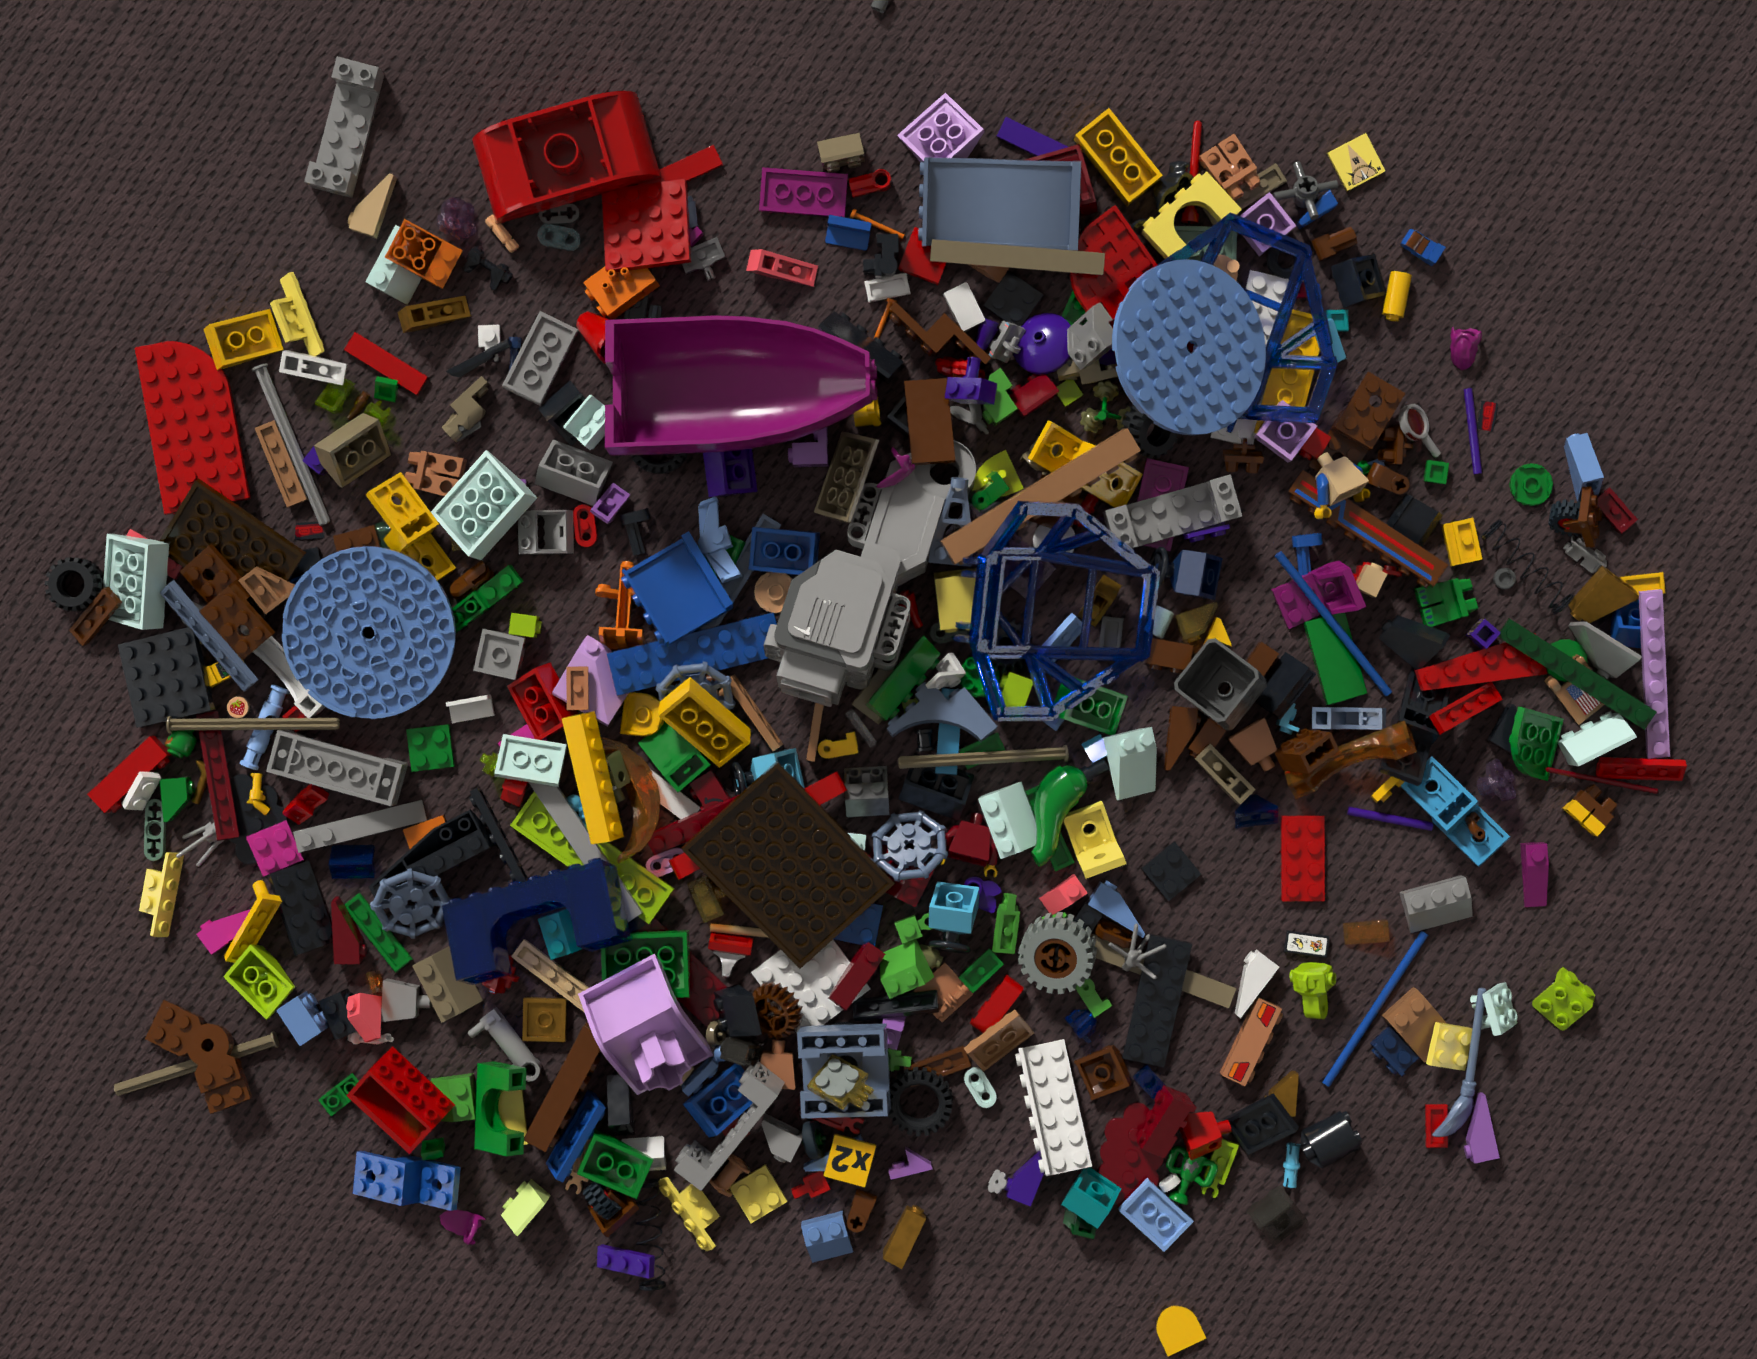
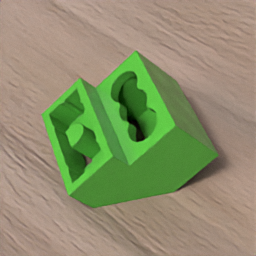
[982,368,1018,426]

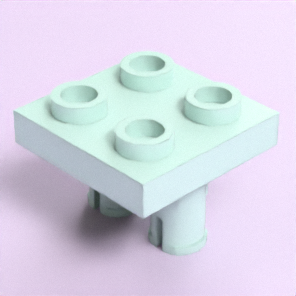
[1470,982,1518,1036]

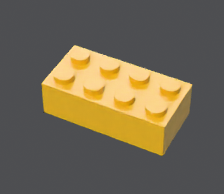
[1074,108,1163,206]
[658,677,751,768]

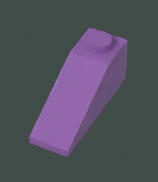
[1464,1092,1500,1164]

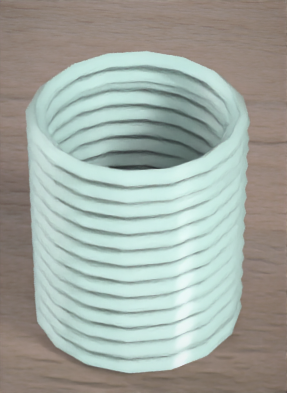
[1142,605,1174,639]

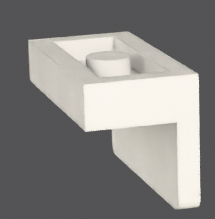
[943,282,985,332]
[446,695,495,723]
[622,1136,666,1171]

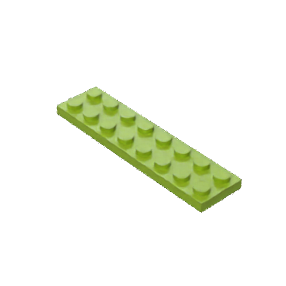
[510,791,674,924]

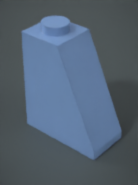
[1564,433,1604,501]

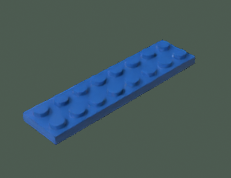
[606,612,777,696]

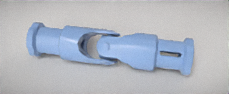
[240,684,290,770]

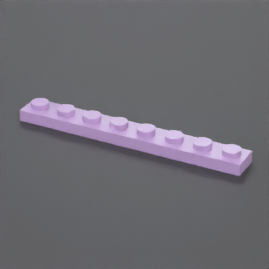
[1639,589,1670,759]

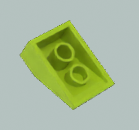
[223,944,295,1020]

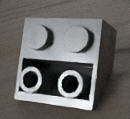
[844,766,889,817]

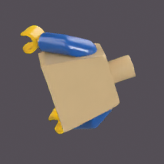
[1314,452,1370,519]

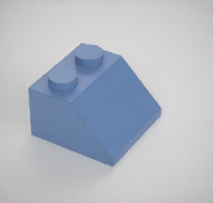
[801,1211,854,1263]

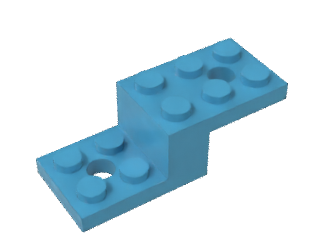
[1401,756,1510,867]

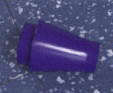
[975,318,999,351]

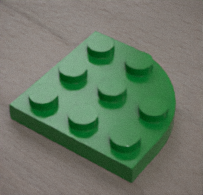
[1509,706,1564,781]

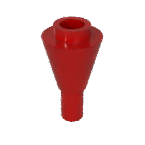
[898,589,923,629]

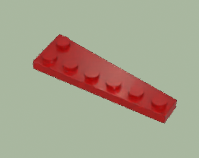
[1415,633,1547,691]

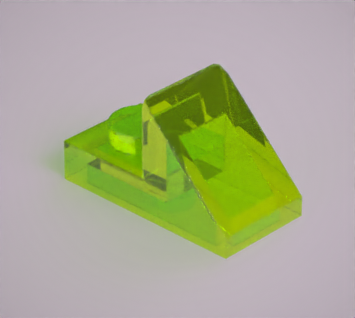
[315,378,355,414]

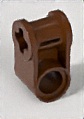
[1366,462,1409,494]
[847,1188,877,1233]

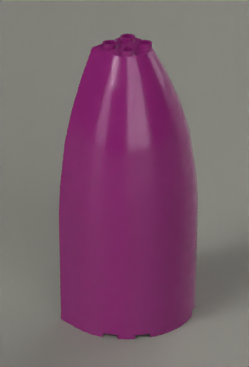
[605,316,877,456]

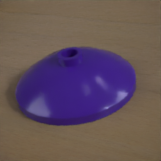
[1013,313,1071,374]

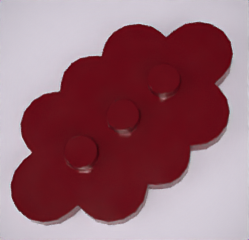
[1098,1102,1163,1206]

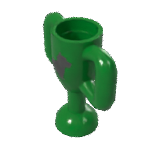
[1166,1146,1218,1205]

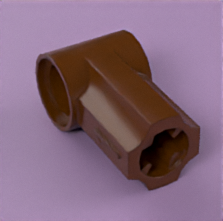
[1311,226,1358,261]

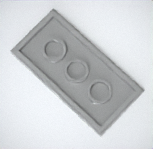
[502,311,579,406]

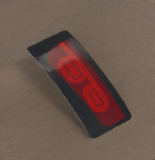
[1477,400,1498,432]
[295,521,325,540]

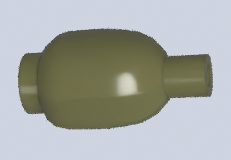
[919,944,944,969]

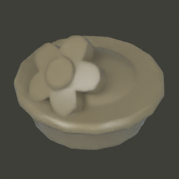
[706,1021,726,1048]

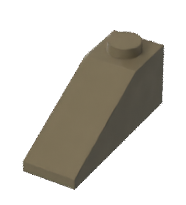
[1195,744,1256,805]

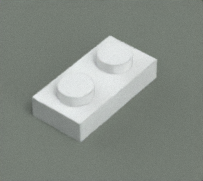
[122,771,161,810]

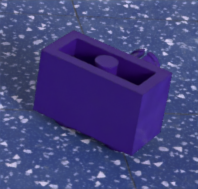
[945,357,997,405]

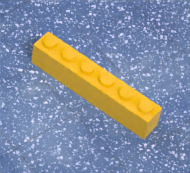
[562,711,624,844]

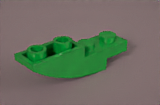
[452,565,524,633]

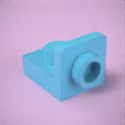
[1276,703,1300,735]

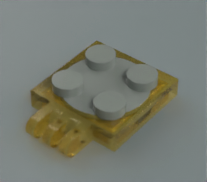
[807,1054,874,1110]

